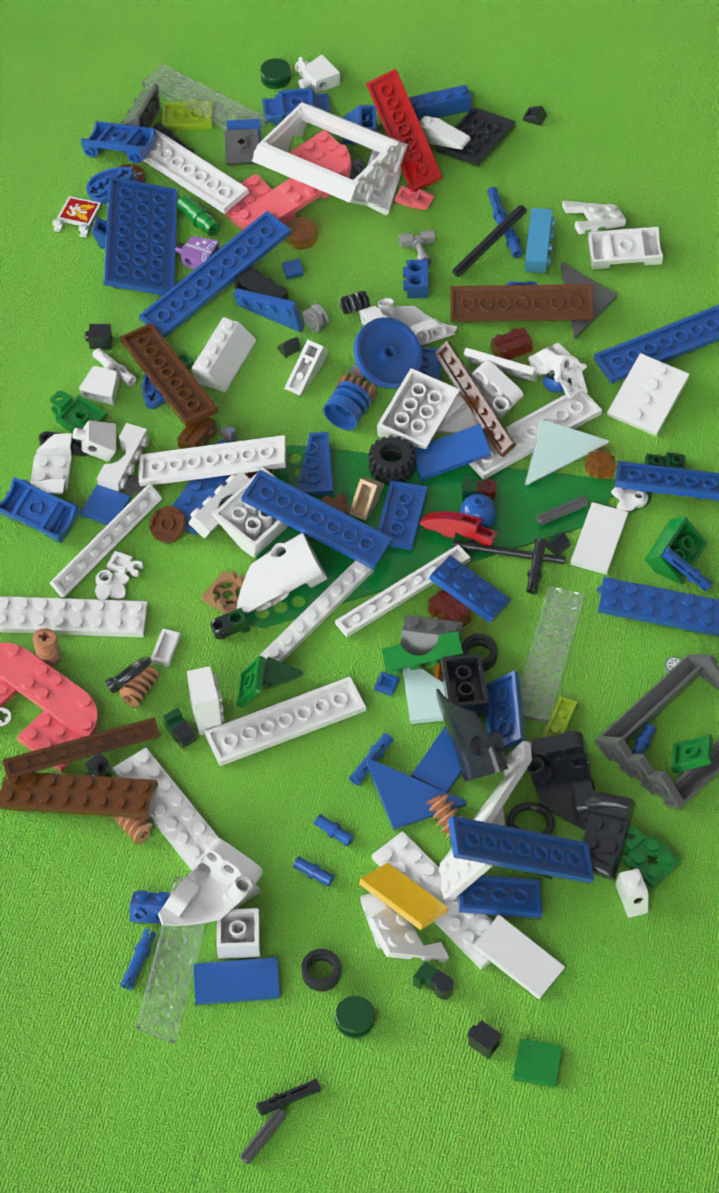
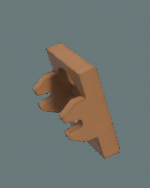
[201,571,244,614]

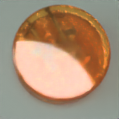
[285,217,317,250]

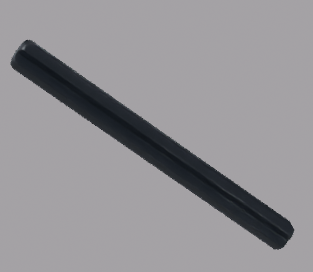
[452,205,527,277]

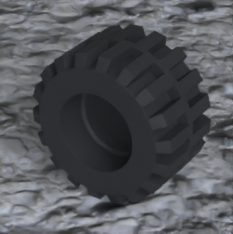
[369,435,415,486]

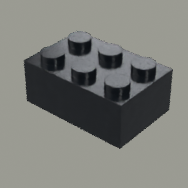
[441,654,489,717]

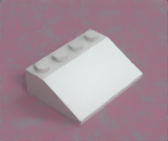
[377,368,460,449]
[213,468,289,558]

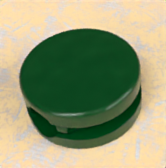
[260,58,291,89]
[335,996,375,1038]

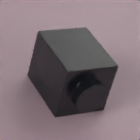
[85,324,112,349]
[467,1020,502,1059]

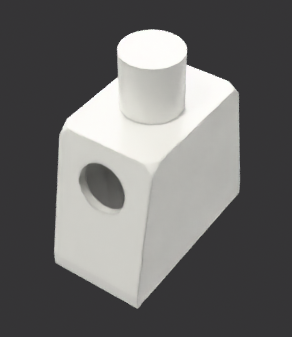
[298,55,340,93]
[79,361,120,406]
[73,421,116,462]
[615,869,648,918]

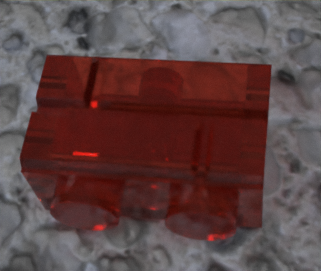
[491,327,533,360]
[428,589,471,627]

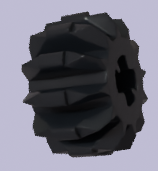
[339,291,370,314]

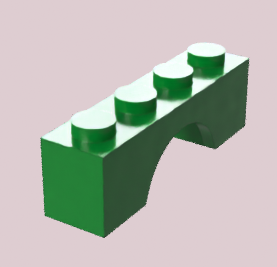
[381,631,463,675]

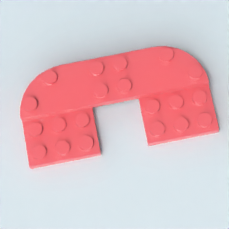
[225,130,352,230]
[0,643,99,773]

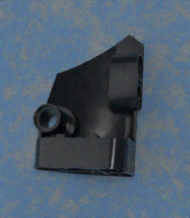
[436,689,509,781]

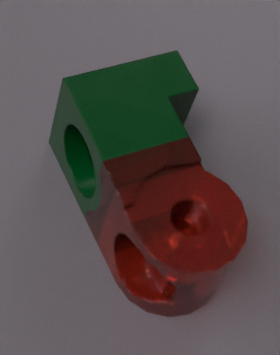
[462,476,497,501]

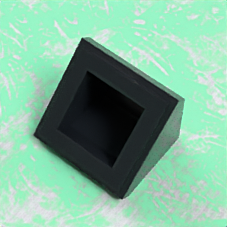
[277,337,300,358]
[546,532,571,556]

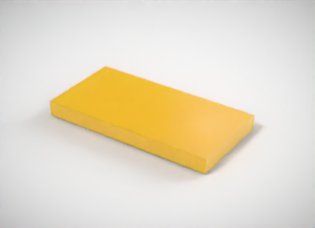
[359,862,449,930]

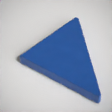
[366,759,466,830]

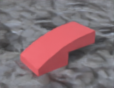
[394,186,434,210]

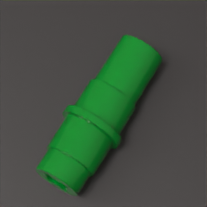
[177,195,220,236]

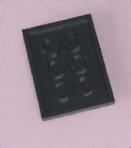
[436,107,516,167]

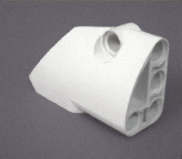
[359,298,458,345]
[437,361,523,433]
[237,533,328,613]
[158,838,263,926]

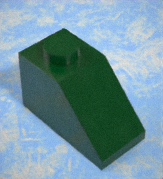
[262,657,303,689]

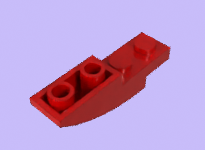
[419,511,498,546]

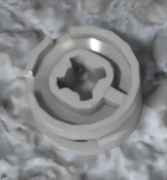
[302,304,329,332]

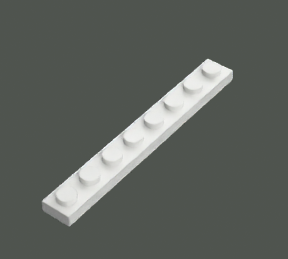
[50,485,162,597]
[335,544,470,637]
[260,561,374,662]

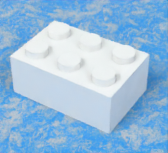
[187,666,224,736]

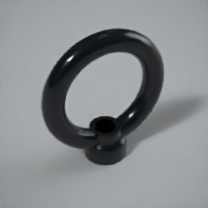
[105,656,152,693]
[506,802,555,835]

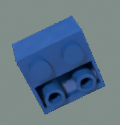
[343,105,376,144]

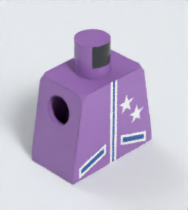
[175,236,219,270]

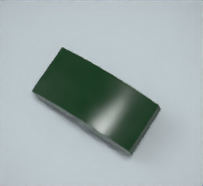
[645,452,685,469]

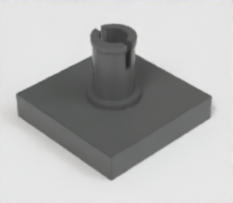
[224,129,259,165]

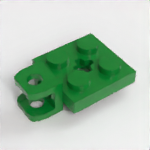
[50,391,107,433]
[623,826,681,889]

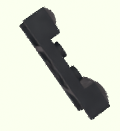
[583,791,636,881]

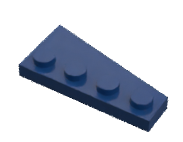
[233,288,304,333]

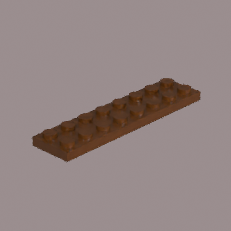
[450,284,593,322]
[120,323,218,427]
[0,772,159,819]

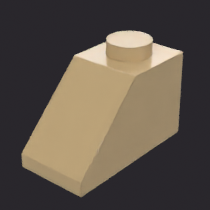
[349,477,384,520]

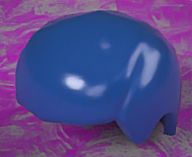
[542,373,571,393]

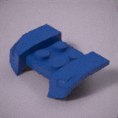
[262,88,331,126]

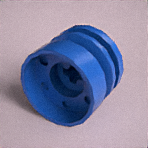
[323,381,371,430]

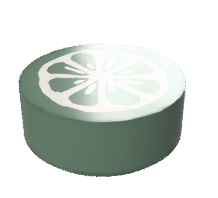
[664,656,682,673]

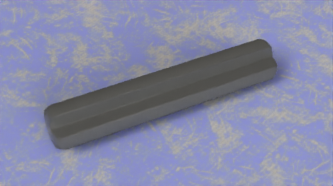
[536,496,588,526]
[240,1108,286,1164]

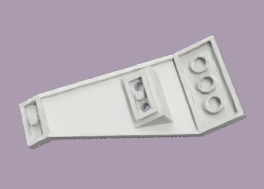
[439,741,532,902]

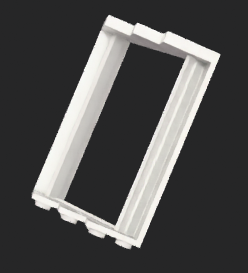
[252,103,408,206]

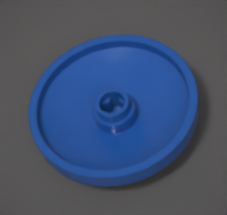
[354,317,422,389]

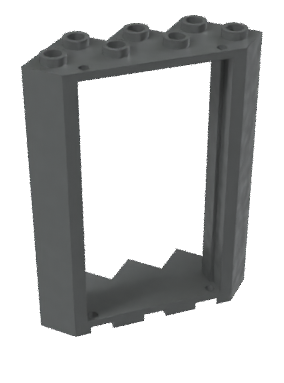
[595,654,719,809]

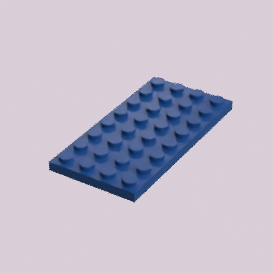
[103,177,177,296]

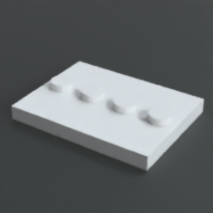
[607,353,689,437]

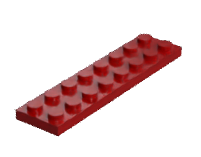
[366,68,443,192]

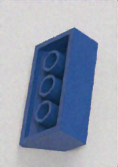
[409,85,471,122]

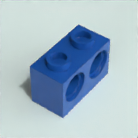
[403,260,428,298]

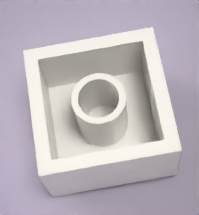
[217,908,260,959]

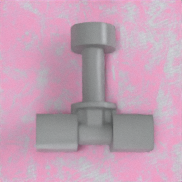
[398,229,435,266]

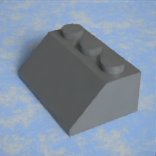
[121,84,161,128]
[400,615,463,665]

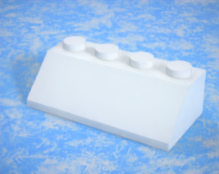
[192,317,257,393]

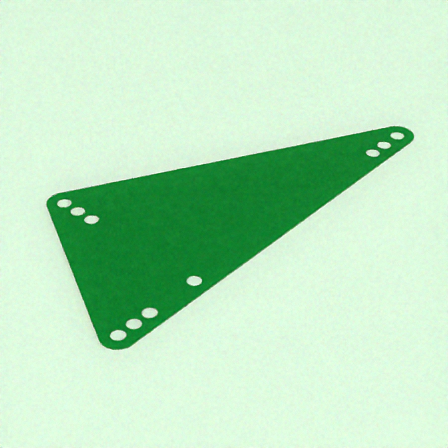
[245,445,652,628]

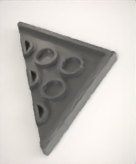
[560,263,617,339]

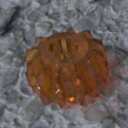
[584,449,616,480]

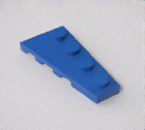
[297,432,333,496]

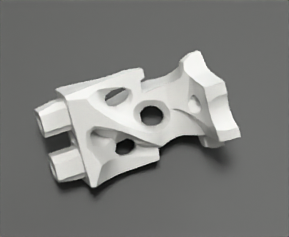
[528,343,588,398]

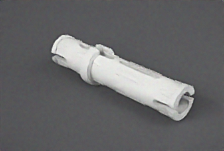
[93,348,137,386]

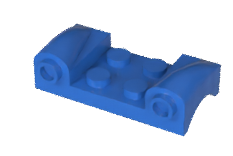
[81,121,158,163]
[0,477,80,543]

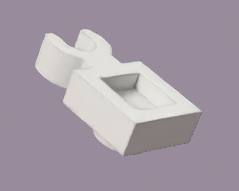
[107,551,143,577]

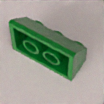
[644,517,707,584]

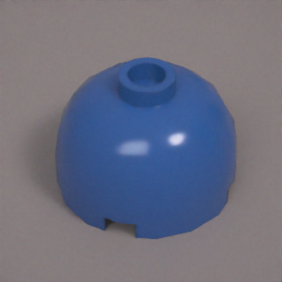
[460,494,497,529]

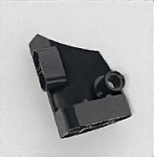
[527,731,596,831]

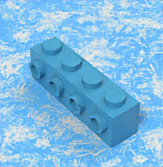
[525,208,555,273]

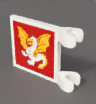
[53,196,101,237]

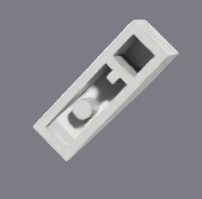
[420,116,471,149]
[284,340,329,396]

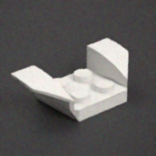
[30,433,72,494]

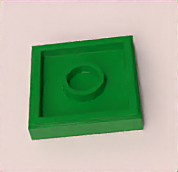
[237,656,266,708]
[671,734,714,773]
[513,1038,562,1088]

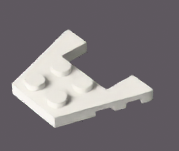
[562,201,626,234]
[369,906,449,963]

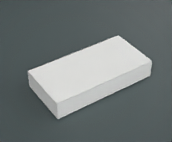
[151,629,181,667]

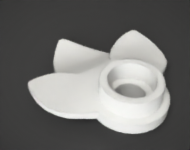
[611,488,648,511]
[95,570,130,600]

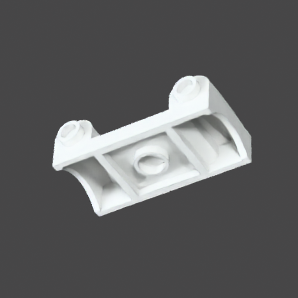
[588,227,663,269]

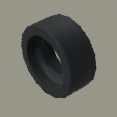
[461,634,497,671]
[301,949,341,991]

